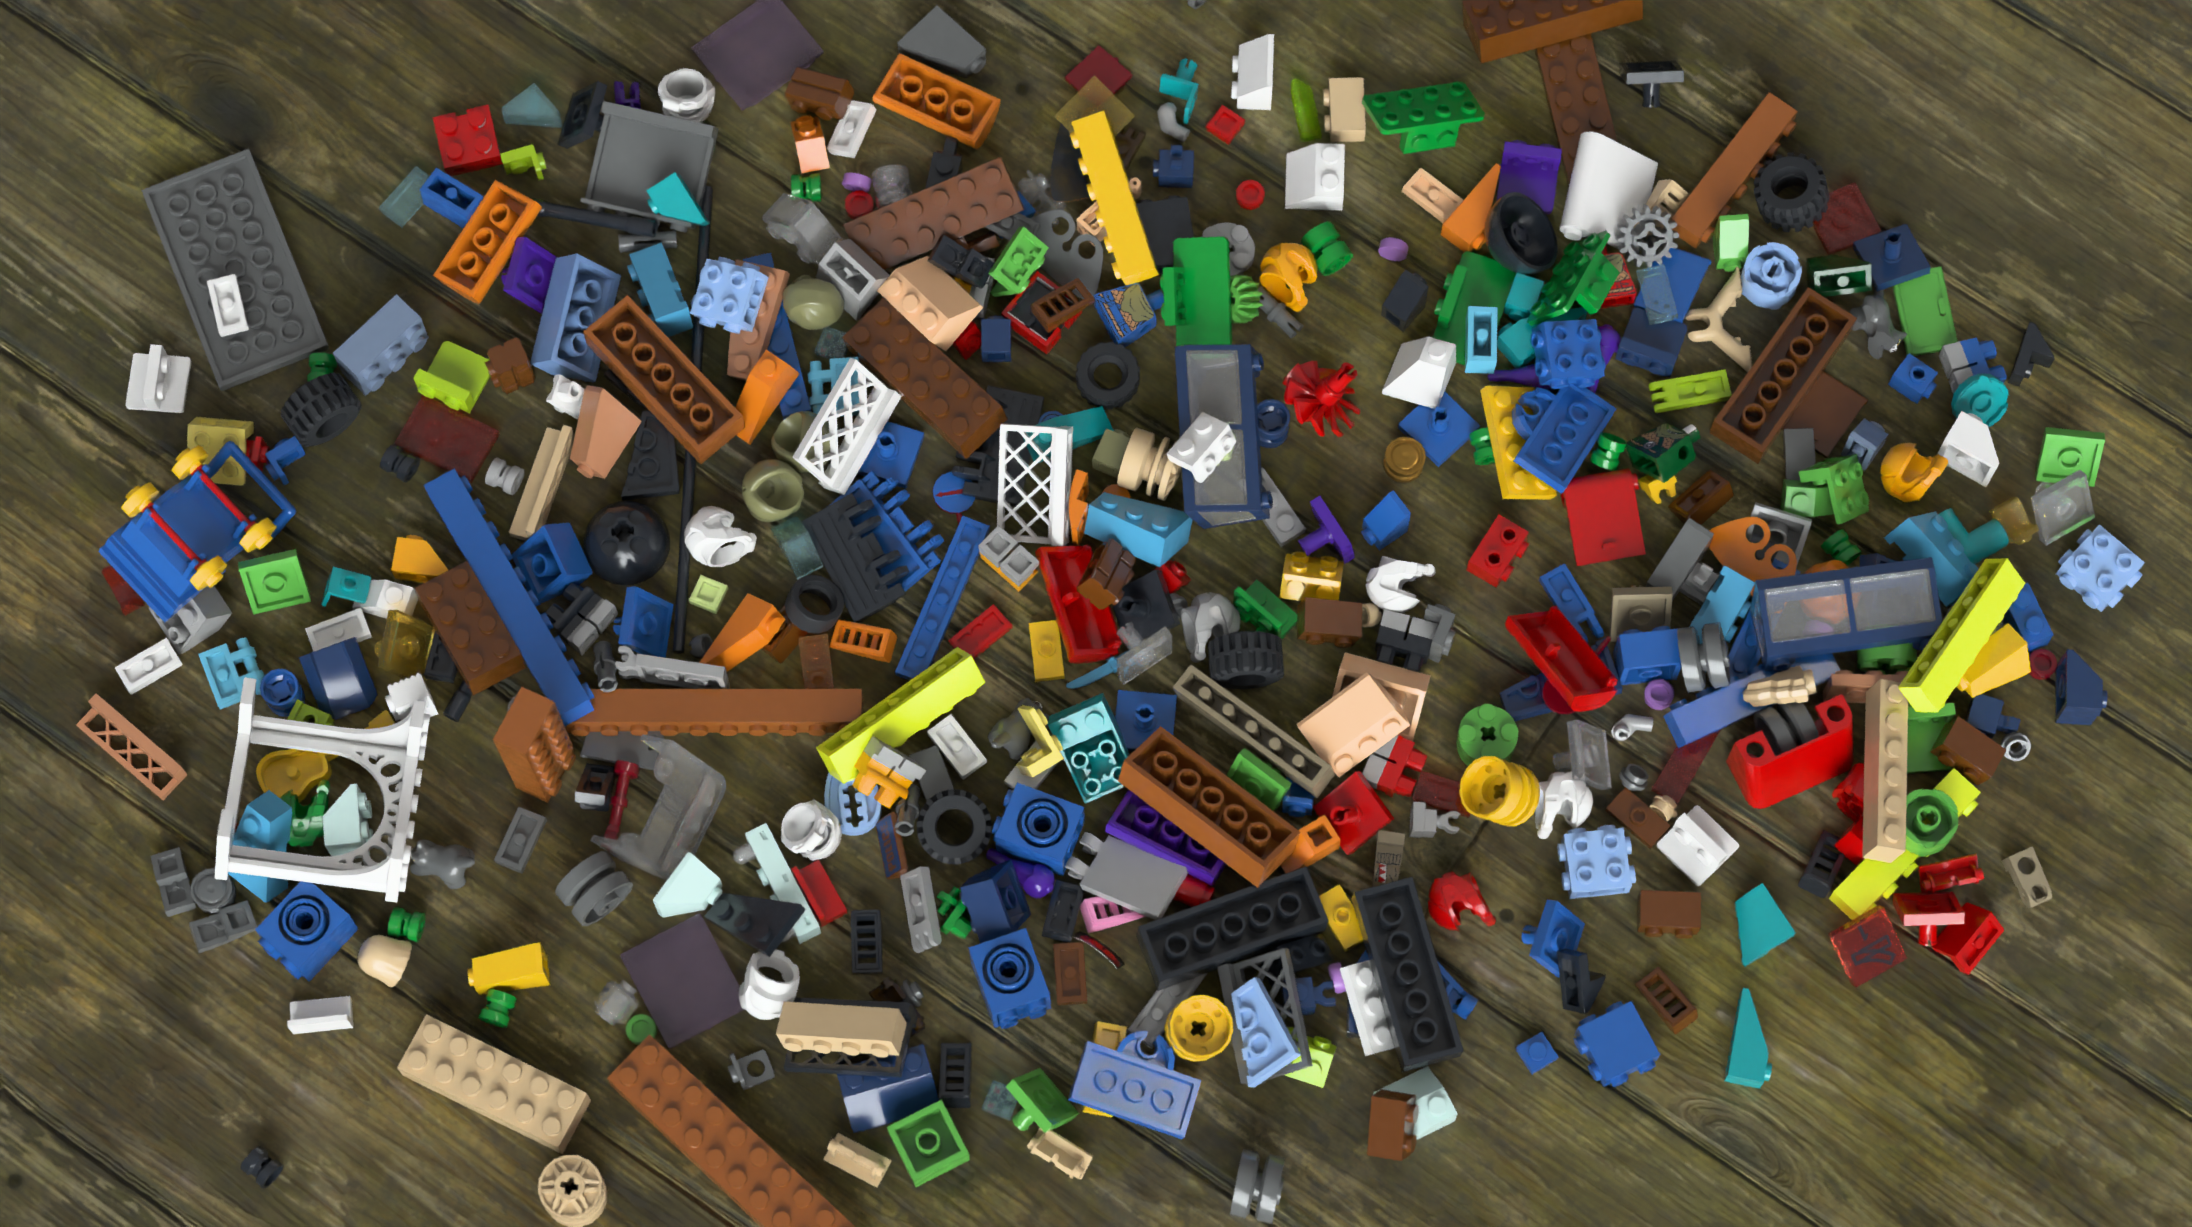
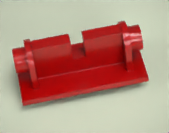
[1918,854,1984,894]

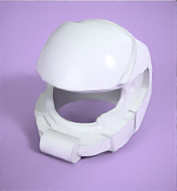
[658,69,715,123]
[684,506,757,567]
[1366,556,1436,613]
[1535,771,1593,839]
[781,799,842,860]
[739,950,800,1020]

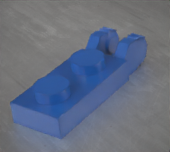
[1539,564,1604,643]

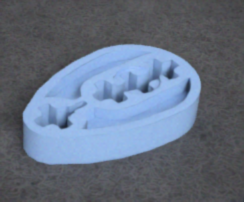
[824,772,882,836]

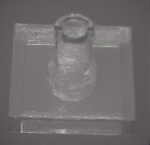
[2031,470,2095,546]
[1116,622,1172,685]
[1553,720,1612,790]

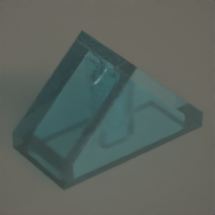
[502,83,562,128]
[771,516,823,580]

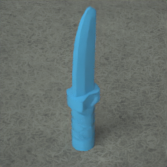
[1066,644,1145,689]

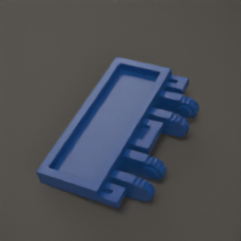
[827,471,944,592]

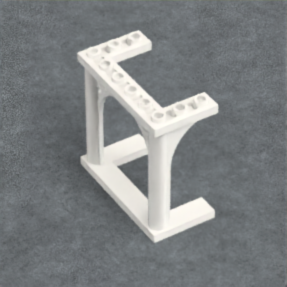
[215,677,430,902]

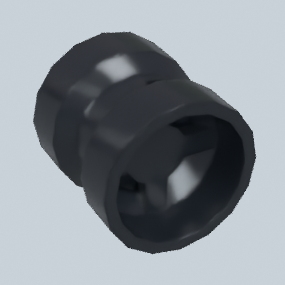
[380,443,421,483]
[240,1146,284,1189]

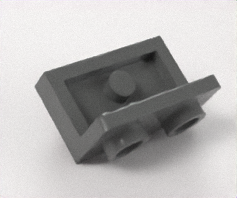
[1424,604,1456,663]

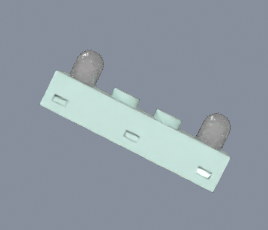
[733,823,821,944]

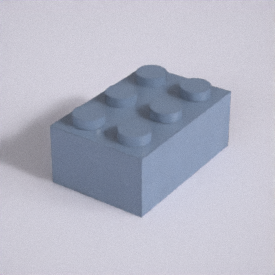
[333,294,429,396]

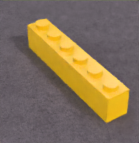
[1070,111,1159,285]

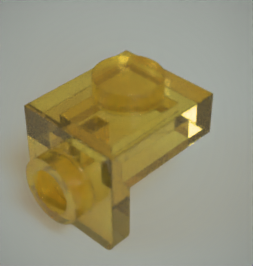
[1989,497,2039,545]

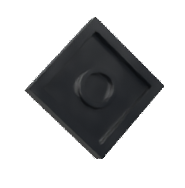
[1619,60,1684,108]
[557,81,607,149]
[1112,570,1180,648]

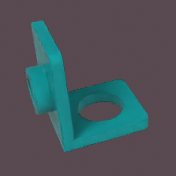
[321,567,371,607]

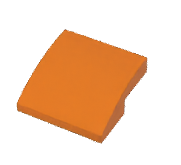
[1069,469,1089,546]

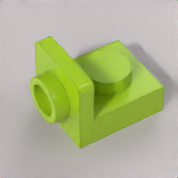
[500,144,547,180]

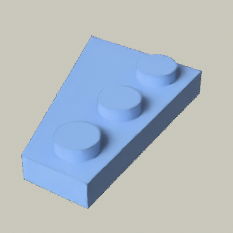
[1231,977,1301,1088]

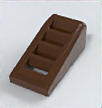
[1031,278,1095,333]
[1635,966,1698,1035]

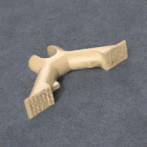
[1685,267,1753,373]

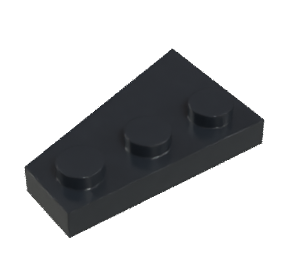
[621,411,680,500]
[705,893,806,957]

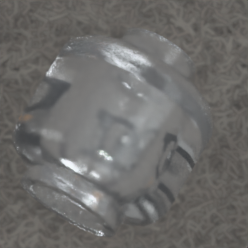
[594,980,639,1026]

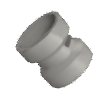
[485,458,524,495]

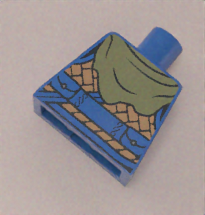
[1094,283,1164,348]

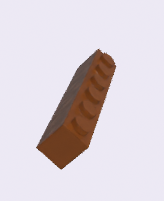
[1671,92,1797,249]

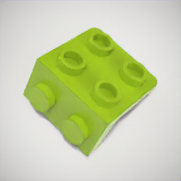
[414,341,490,413]

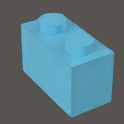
[1465,306,1497,374]

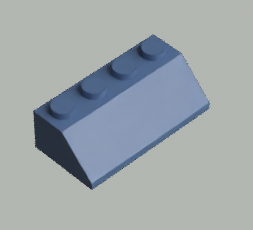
[530,254,621,382]

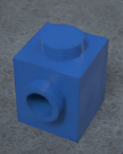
[1888,353,1938,404]

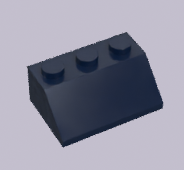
[837,1044,939,1134]

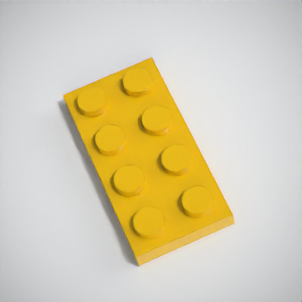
[1480,386,1557,500]

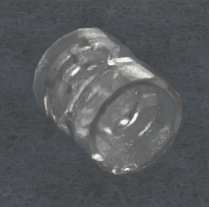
[872,165,912,209]

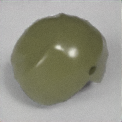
[782,275,844,330]
[771,411,830,473]
[742,459,804,522]

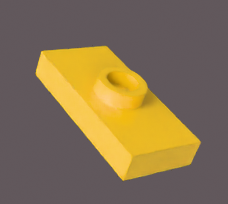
[1029,620,1065,682]
[1319,884,1363,952]

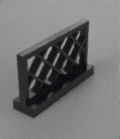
[784,998,918,1077]

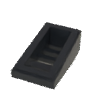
[1798,830,1845,898]
[850,910,883,974]
[939,1043,972,1108]

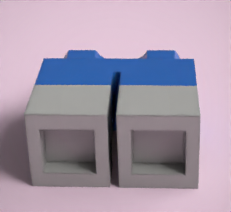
[1939,337,2007,394]

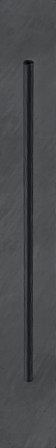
[673,186,713,654]

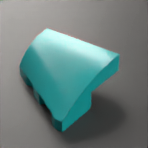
[1735,883,1796,967]

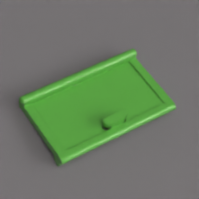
[1892,267,1958,356]

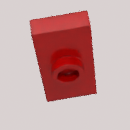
[948,604,1013,659]

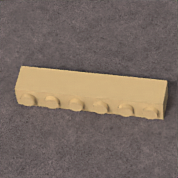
[1862,679,1908,863]

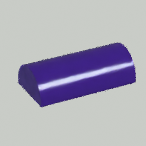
[1105,789,1226,886]

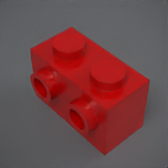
[1467,514,1530,588]

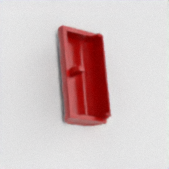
[1035,545,1122,664]
[1505,606,1618,712]

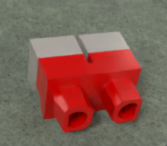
[1362,735,1427,798]

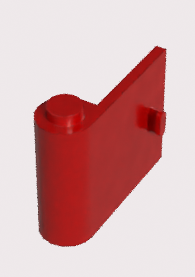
[1560,468,1646,566]

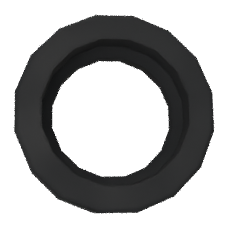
[785,575,844,634]

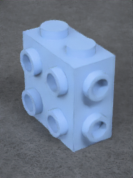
[690,257,769,334]
[2056,524,2145,612]
[1557,825,1636,899]

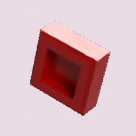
[1206,105,1245,145]

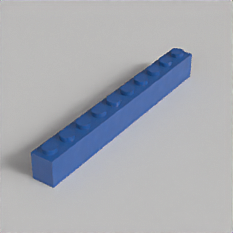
[423,469,595,726]

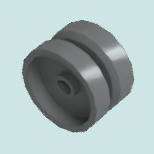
[1677,622,1730,693]
[1753,702,1819,756]
[555,851,633,926]
[1230,1149,1285,1224]

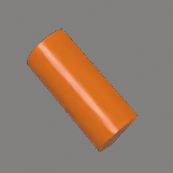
[873,53,1001,149]
[433,180,542,304]

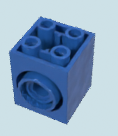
[992,782,1085,876]
[255,881,358,982]
[969,928,1051,1029]

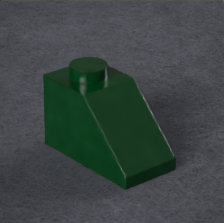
[1806,255,1872,297]

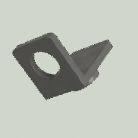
[727,1050,775,1090]

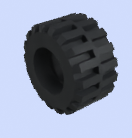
[1754,153,1829,232]
[281,373,362,447]
[1208,631,1284,689]
[917,789,992,864]

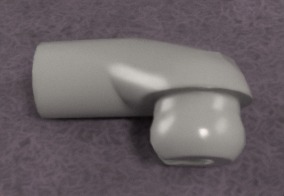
[1157,102,1190,142]
[1612,714,1653,741]

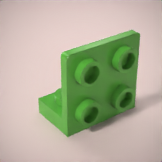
[988,226,1049,297]
[1799,454,1869,524]

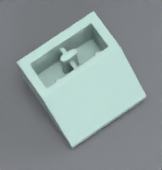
[323,784,374,858]

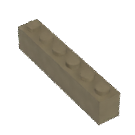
[1173,664,1335,798]

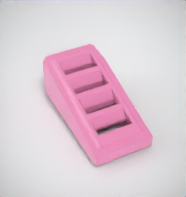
[1080,896,1147,933]

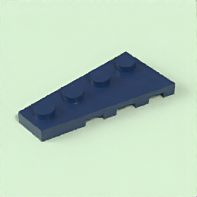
[1500,637,1623,721]

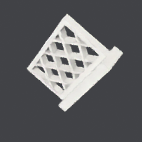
[793,358,902,495]
[997,423,1073,546]

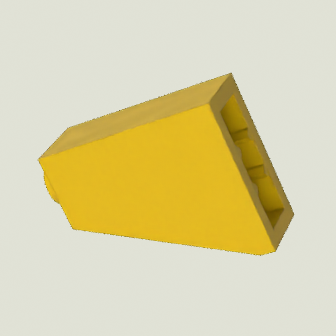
[1957,623,2031,698]
[468,942,550,995]

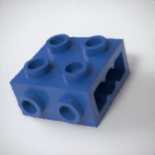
[1531,319,1606,389]
[1574,1001,1660,1087]

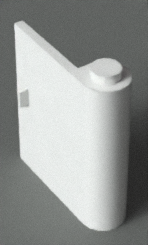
[1560,132,1658,253]

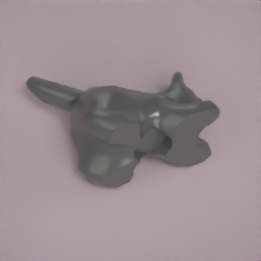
[1849,288,1907,359]
[988,698,1049,760]
[410,839,475,889]

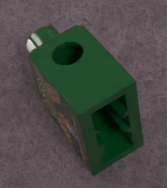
[1626,424,1700,483]

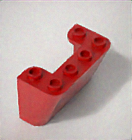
[1726,694,1854,809]

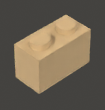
[1323,77,1366,142]

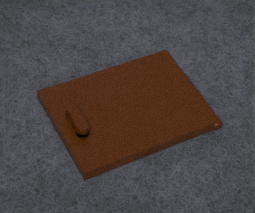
[1783,371,1868,458]

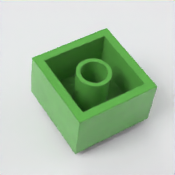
[887,1100,970,1187]

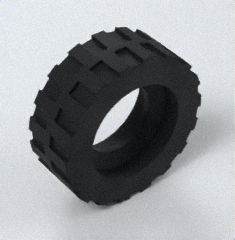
[1076,342,1140,410]

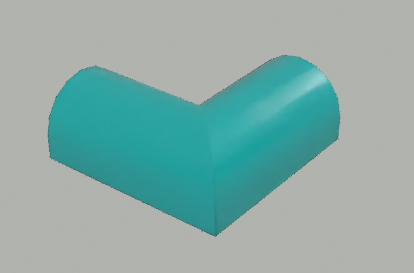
[1938,508,2009,564]

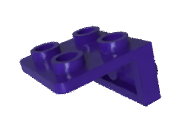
[1496,140,1562,214]

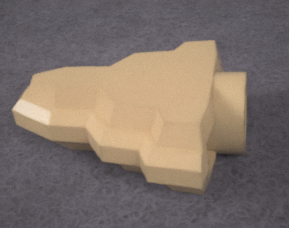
[1742,666,1817,707]

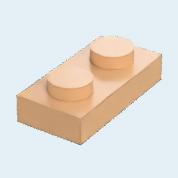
[1402,167,1463,223]

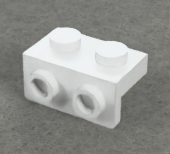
[1167,412,1236,483]

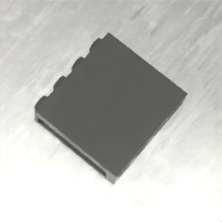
[580,101,719,233]

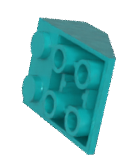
[1048,693,1130,804]

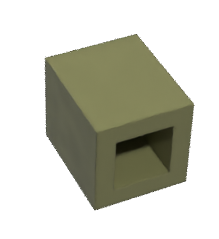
[1092,428,1130,479]

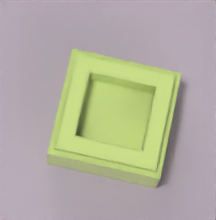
[689,575,728,614]

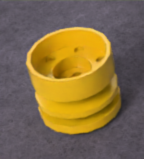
[1459,756,1540,826]
[1164,995,1233,1062]

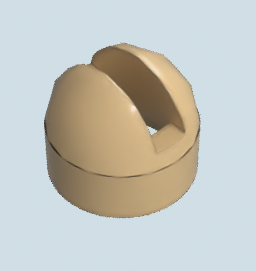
[1362,603,1382,627]

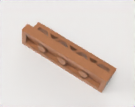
[76,693,187,801]

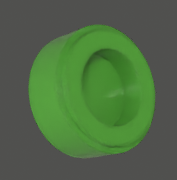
[626,1014,657,1045]

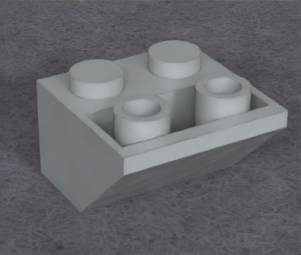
[816,239,890,320]
[148,586,232,654]

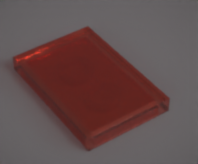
[395,395,500,483]

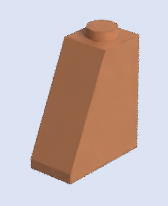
[570,385,642,479]

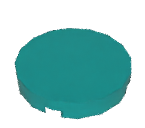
[1951,374,2009,427]

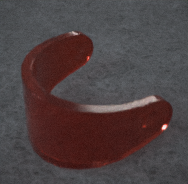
[102,565,145,616]

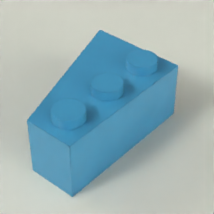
[627,243,693,337]
[1084,492,1192,568]
[1884,511,1978,607]
[1689,565,1755,673]
[228,790,292,903]

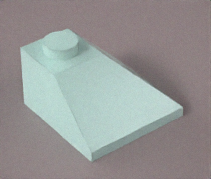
[653,852,723,918]
[1373,1066,1457,1139]

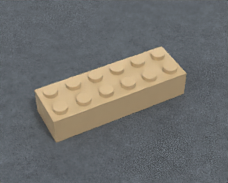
[397,1014,591,1154]

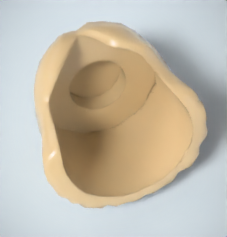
[358,935,412,987]

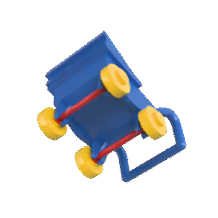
[98,441,296,623]

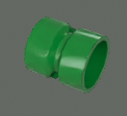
[1300,221,1353,276]

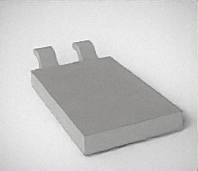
[615,646,730,689]
[1065,832,1188,920]

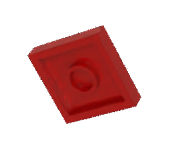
[1313,771,1395,855]
[1893,892,1965,946]

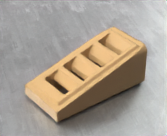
[1633,179,1689,239]

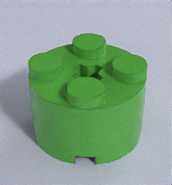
[1857,624,1917,675]
[1456,704,1519,766]
[1906,789,1958,857]

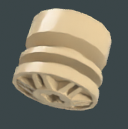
[1117,427,1181,501]
[538,1155,608,1227]

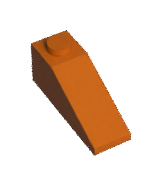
[1441,163,1501,252]
[735,350,800,445]
[699,593,785,672]

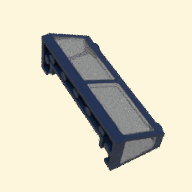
[1175,344,1273,529]
[1750,557,1942,672]

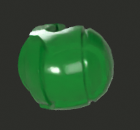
[280,780,330,847]

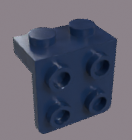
[1615,308,1687,378]

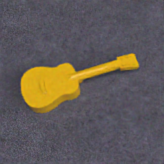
[256,710,395,803]

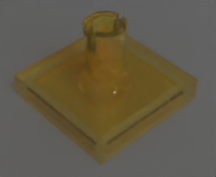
[1055,75,1135,137]
[375,610,435,683]

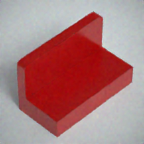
[791,860,848,927]
[1931,902,2004,975]

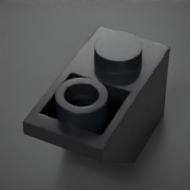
[1381,270,1429,332]

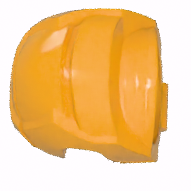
[1259,242,1317,312]
[1880,443,1948,502]

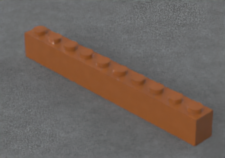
[565,689,864,736]

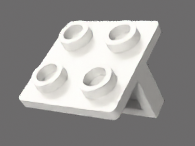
[126,344,191,413]
[1656,805,1739,886]

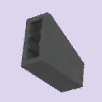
[897,6,986,79]
[1646,518,1714,601]

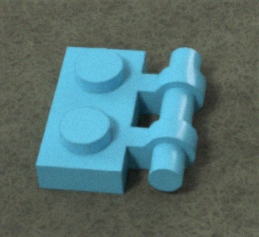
[808,357,859,417]
[198,637,265,710]

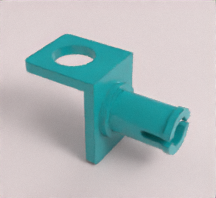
[1159,58,1199,124]

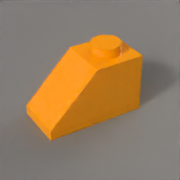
[391,535,448,583]

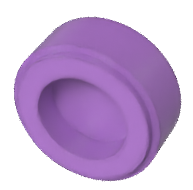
[842,173,872,192]
[1378,237,1408,261]
[1644,679,1674,710]
[1328,962,1346,994]

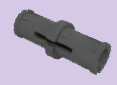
[618,230,677,253]
[1258,286,1304,339]
[593,641,618,692]
[895,784,921,836]

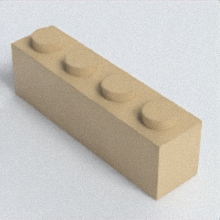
[776,1002,907,1057]

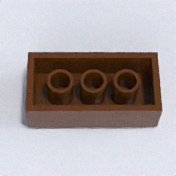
[415,561,526,695]

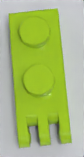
[1648,369,1732,413]

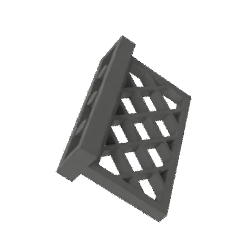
[1218,948,1313,1085]

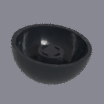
[1484,192,1558,274]
[583,501,670,585]

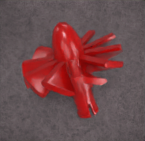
[1282,361,1360,437]

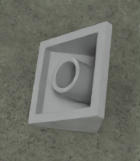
[1746,502,1812,568]

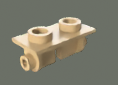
[1027,1128,1093,1179]
[823,1133,891,1188]

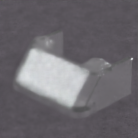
[591,734,726,880]

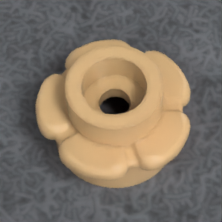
[1649,795,1677,822]

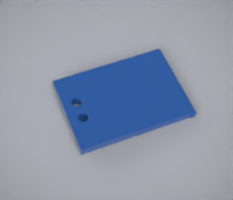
[1634,243,1712,323]

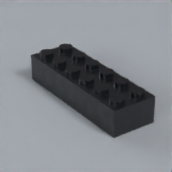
[1136,866,1329,991]
[1351,877,1464,1072]

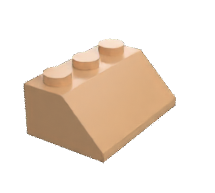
[877,256,983,351]
[1332,652,1431,741]
[1297,671,1410,778]

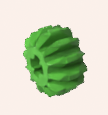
[1230,275,1263,323]

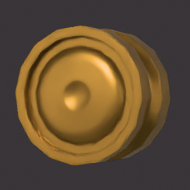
[1383,437,1426,483]

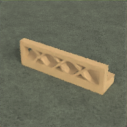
[509,425,575,541]

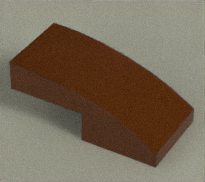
[953,231,1000,252]

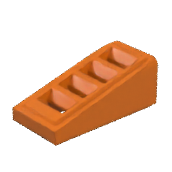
[829,619,897,663]

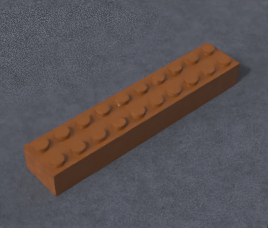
[607,1034,855,1227]

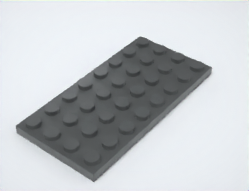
[141,149,330,391]

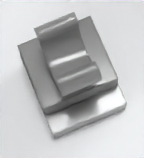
[1680,563,1719,605]
[1409,802,1460,838]

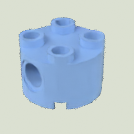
[1741,242,1802,310]

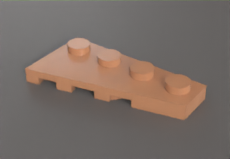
[727,260,790,381]

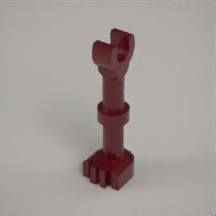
[603,760,640,850]

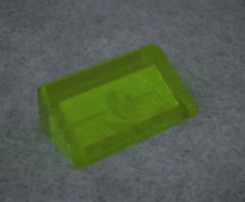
[1290,79,1322,142]

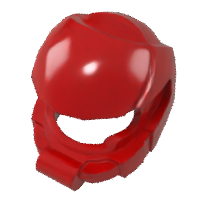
[1428,871,1496,931]

